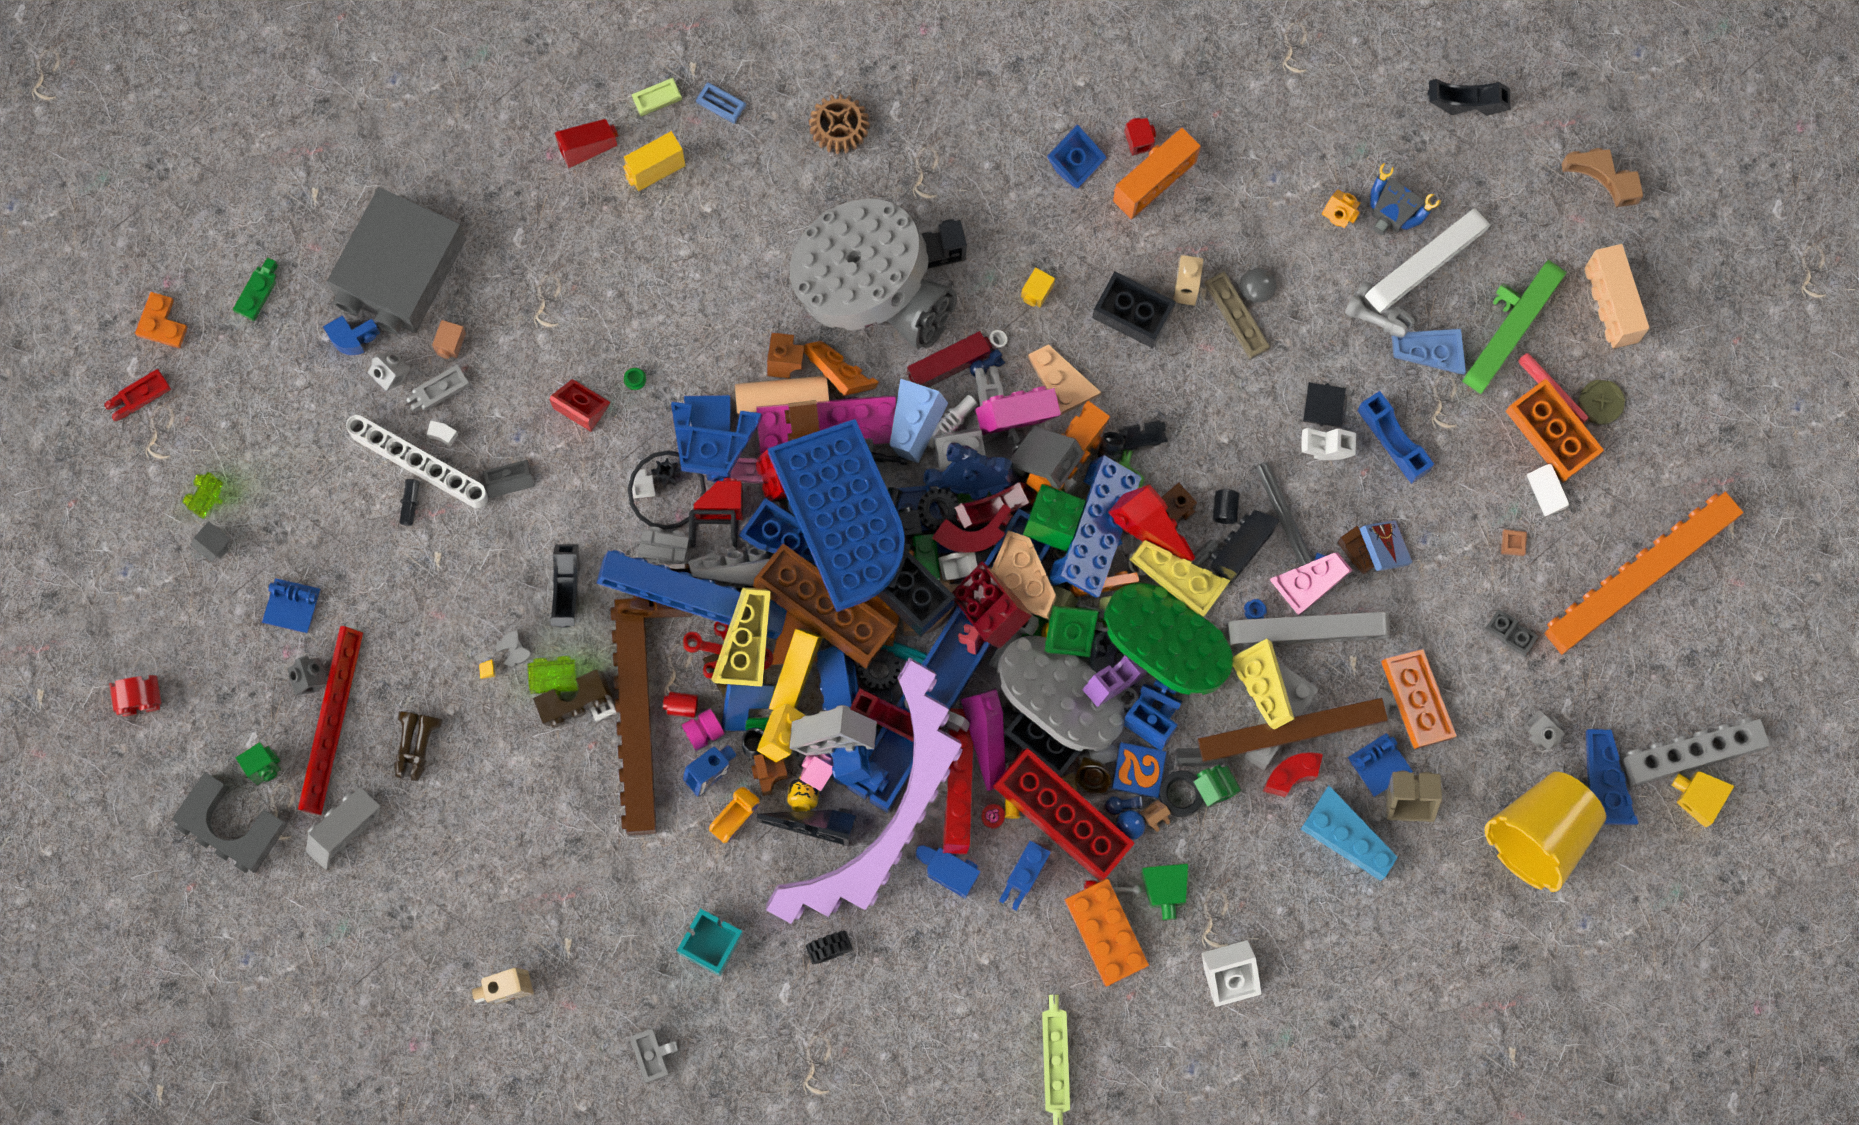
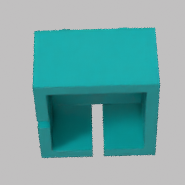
[676,908,744,977]

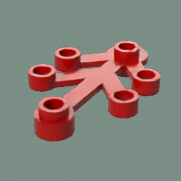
[683,622,774,679]

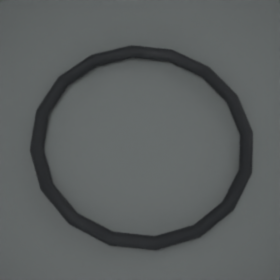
[627,450,706,530]

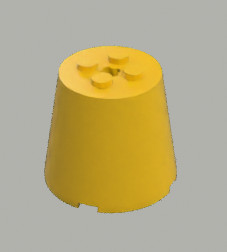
[1485,772,1606,892]

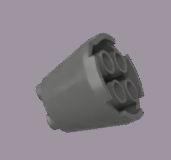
[887,279,957,350]

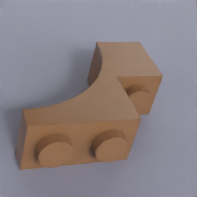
[1561,148,1643,207]

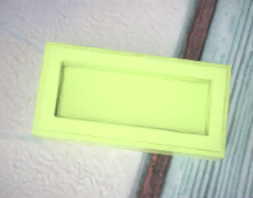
[632,78,682,116]

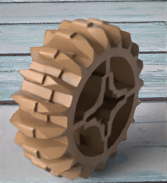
[809,93,870,154]

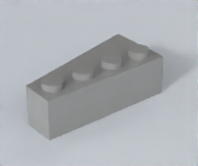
[1244,663,1318,771]

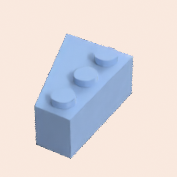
[890,379,948,463]

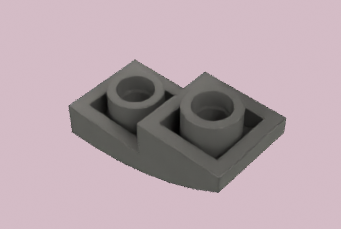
[1486,609,1539,657]

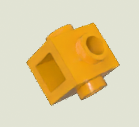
[1322,189,1361,228]

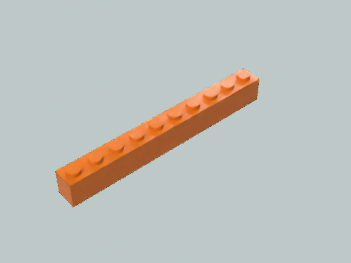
[1544,491,1744,655]

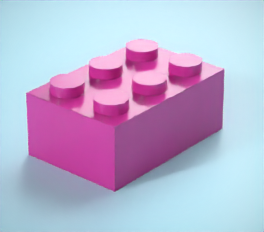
[975,386,1061,436]

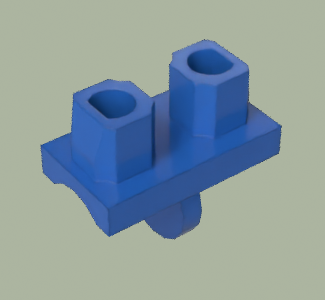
[1140,679,1182,719]

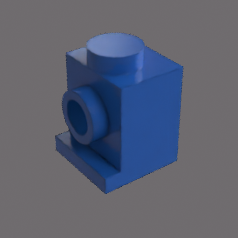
[859,762,892,798]

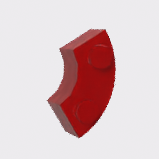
[1263,752,1323,797]

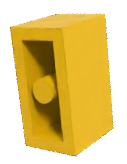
[757,703,805,762]

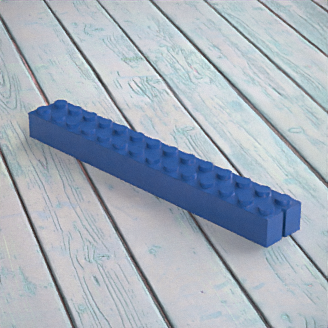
[847,509,1053,813]

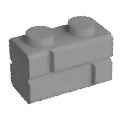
[638,527,690,564]

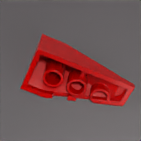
[1108,484,1195,562]

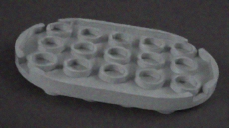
[997,636,1125,752]

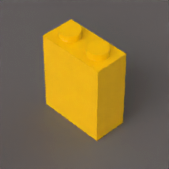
[623,131,686,192]

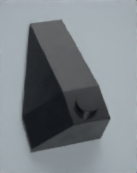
[756,808,856,847]

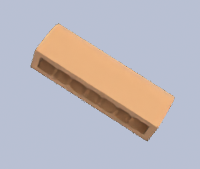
[735,376,829,420]

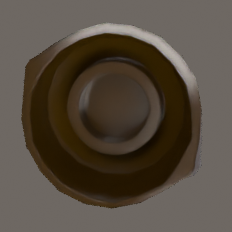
[1075,757,1111,793]

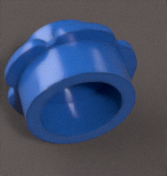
[1244,599,1267,619]

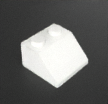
[1201,940,1261,1007]

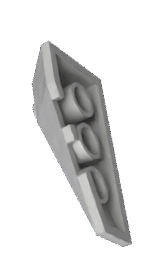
[688,542,775,585]

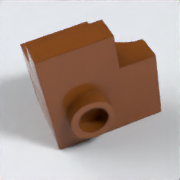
[767,332,804,379]
[751,754,788,796]

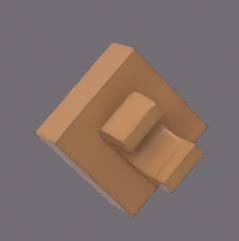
[1139,800,1171,832]

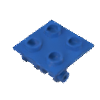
[262,578,321,634]
[1348,733,1413,797]

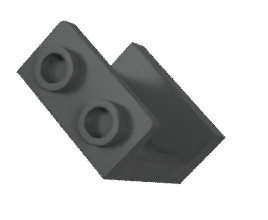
[1010,426,1085,489]

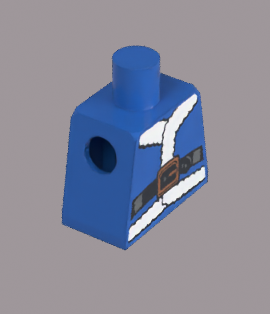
[683,745,736,797]

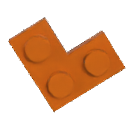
[135,292,188,349]

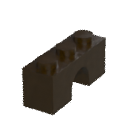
[533,669,613,728]

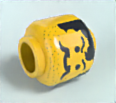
[787,776,820,812]

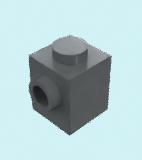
[190,521,230,562]

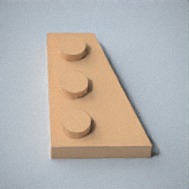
[1028,344,1101,415]

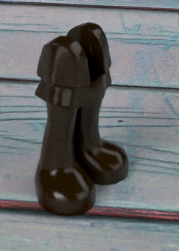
[394,711,443,781]

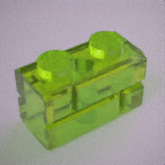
[527,656,578,694]

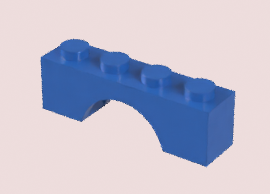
[1357,391,1435,484]

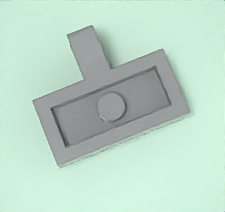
[630,1029,679,1084]

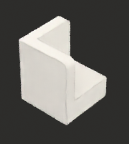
[938,552,977,581]

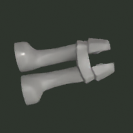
[1345,281,1414,338]

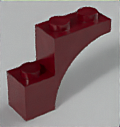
[955,482,1036,529]
[850,689,941,742]

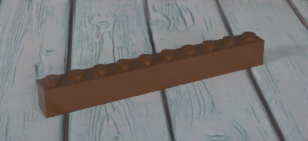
[610,598,657,836]

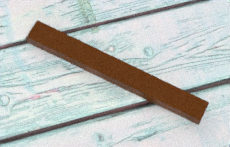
[1197,698,1388,763]

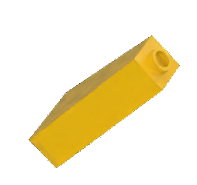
[769,628,823,710]

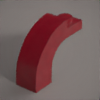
[932,503,1013,553]

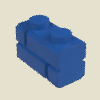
[1124,698,1178,751]

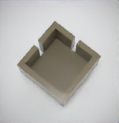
[1385,771,1442,822]

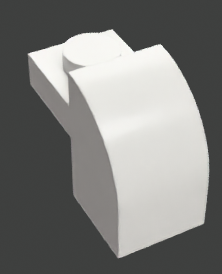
[1301,428,1356,460]

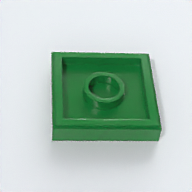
[1044,605,1098,657]

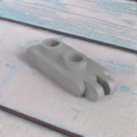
[406,364,470,412]

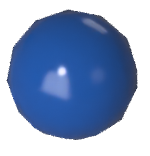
[1116,810,1146,840]

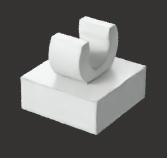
[629,469,655,498]

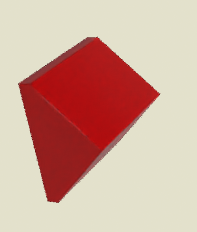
[550,379,611,432]

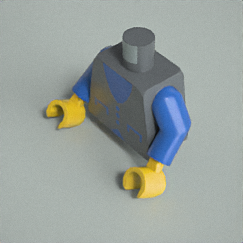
[1370,163,1441,235]

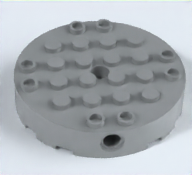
[790,199,928,330]

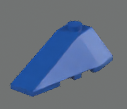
[739,498,816,564]

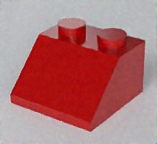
[694,478,743,520]

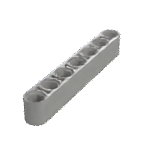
[1228,612,1391,647]

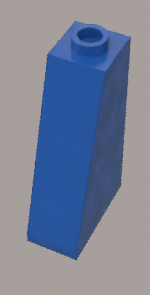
[684,395,731,483]

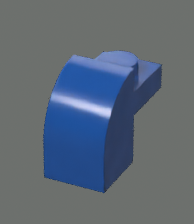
[323,315,380,355]

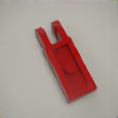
[104,369,171,421]

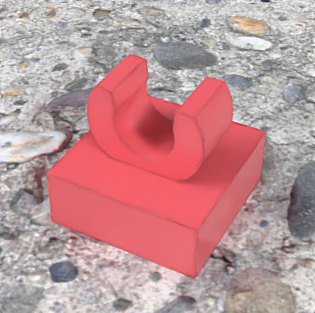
[958,624,984,655]

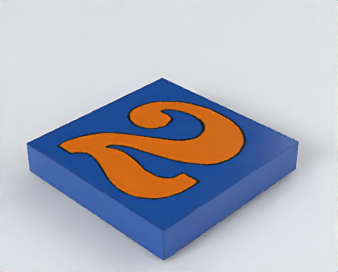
[1111,742,1166,799]

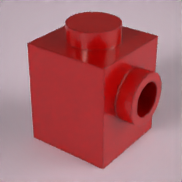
[1124,117,1156,156]

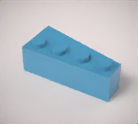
[1300,786,1398,881]

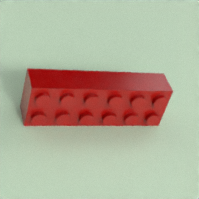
[992,748,1135,881]

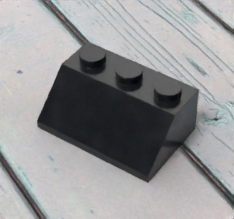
[1210,510,1279,585]
[1004,712,1081,777]

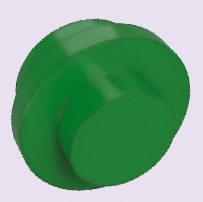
[623,368,647,391]

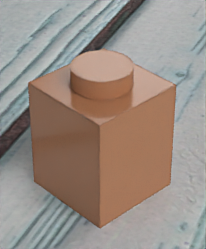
[432,320,466,359]

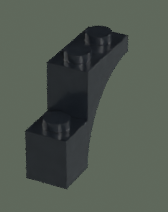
[1427,79,1511,116]
[551,544,580,628]

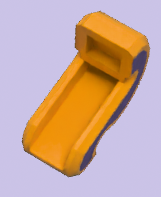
[709,787,760,843]

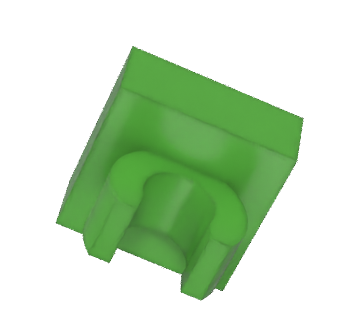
[1493,283,1522,312]

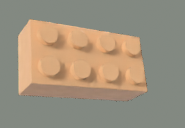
[1585,244,1650,349]

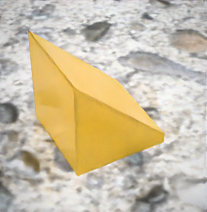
[479,659,495,679]

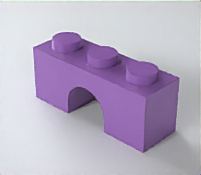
[1082,655,1148,707]

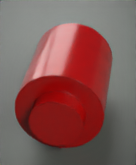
[663,691,698,718]

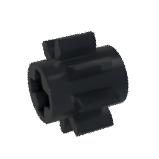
[651,458,681,488]

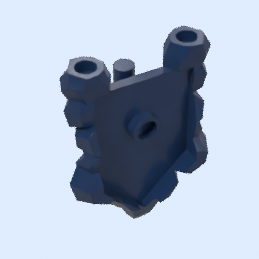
[923,443,1020,501]

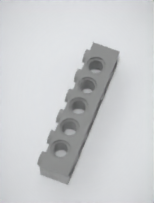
[1621,717,1770,787]

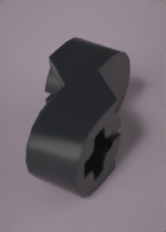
[1089,632,1116,673]

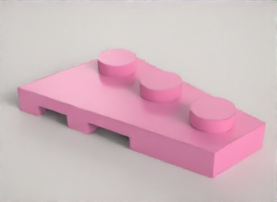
[1270,552,1352,615]

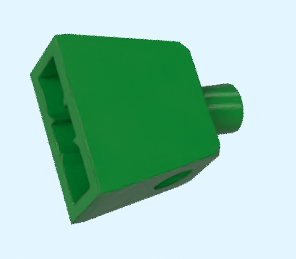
[1141,864,1188,921]

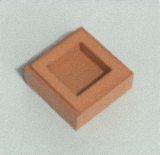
[1501,529,1527,556]

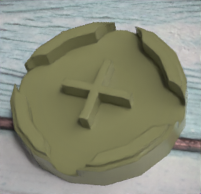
[1578,379,1625,425]

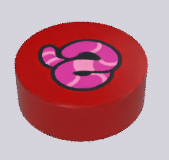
[981,804,1005,829]

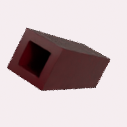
[907,331,992,388]

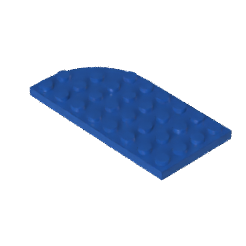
[768,419,905,612]

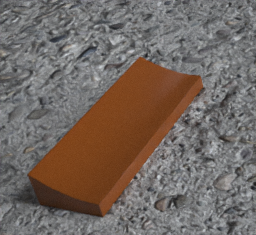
[753,544,897,669]

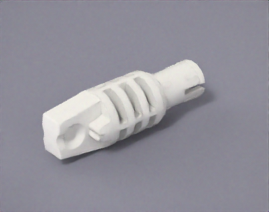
[928,395,978,449]

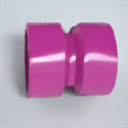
[681,709,725,751]

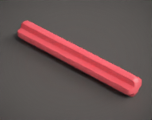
[1518,353,1588,424]

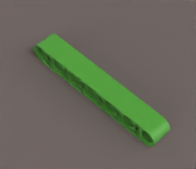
[1462,259,1567,394]

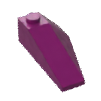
[961,688,1006,791]

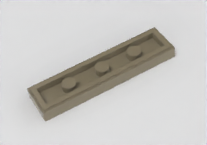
[1204,271,1270,360]

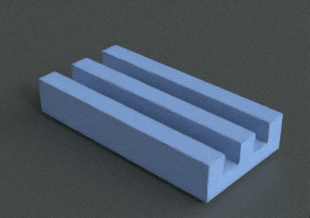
[696,82,746,124]

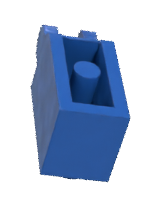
[999,841,1051,911]
[915,845,981,899]

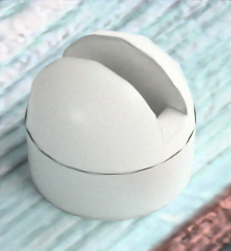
[988,330,1007,350]

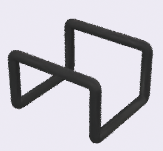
[688,510,738,548]

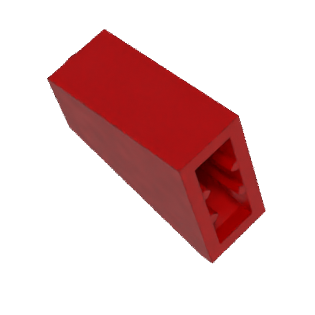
[554,119,619,168]

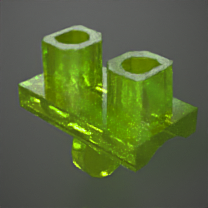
[182,472,224,519]

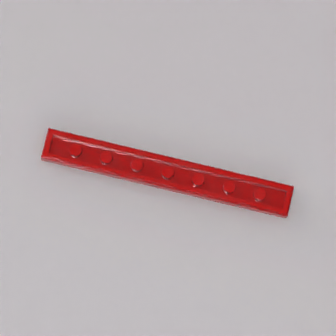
[298,626,363,815]

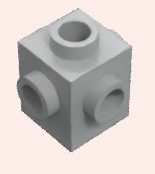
[368,350,410,391]
[1523,710,1564,750]

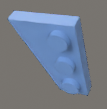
[1391,329,1466,375]

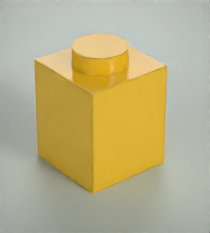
[1021,267,1055,308]

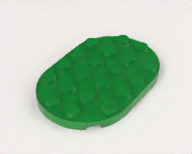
[1104,583,1233,695]

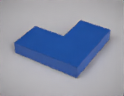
[721,684,774,731]

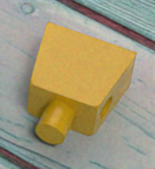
[1671,771,1734,827]

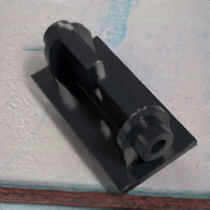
[1119,420,1168,450]

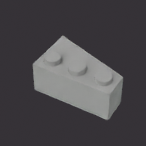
[306,787,381,870]

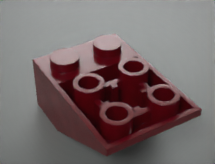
[951,561,1032,649]

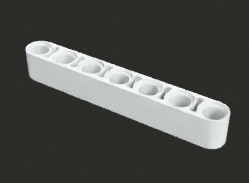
[1365,208,1491,314]
[346,415,488,508]

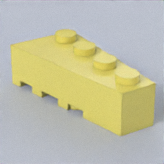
[711,587,770,686]

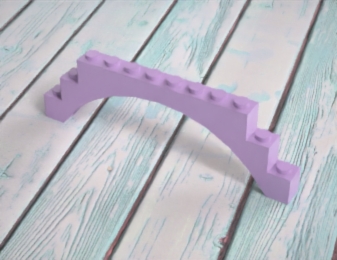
[766,657,963,924]

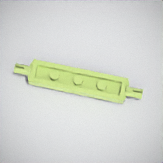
[1042,995,1070,1125]

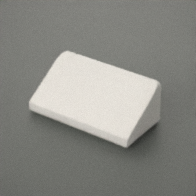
[1527,463,1569,517]

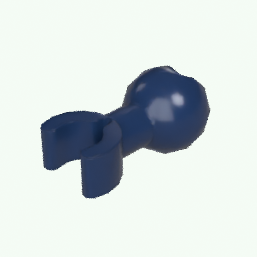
[970,349,1005,378]
[1105,796,1143,815]

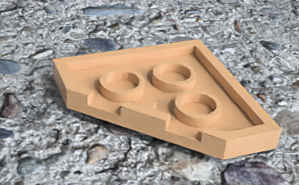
[992,530,1057,619]

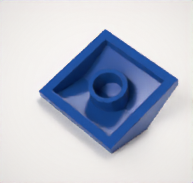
[1047,125,1107,189]

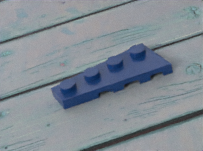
[1586,729,1639,825]

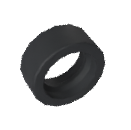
[1159,770,1203,817]

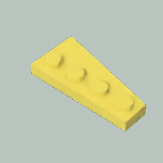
[1129,540,1230,617]
[1233,639,1294,729]

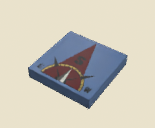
[1359,520,1412,571]

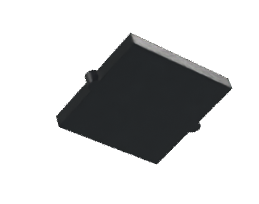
[1303,382,1346,427]

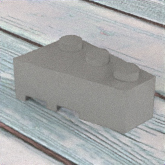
[790,705,877,756]

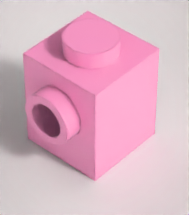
[800,753,834,791]

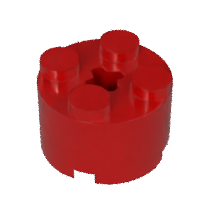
[109,675,162,717]

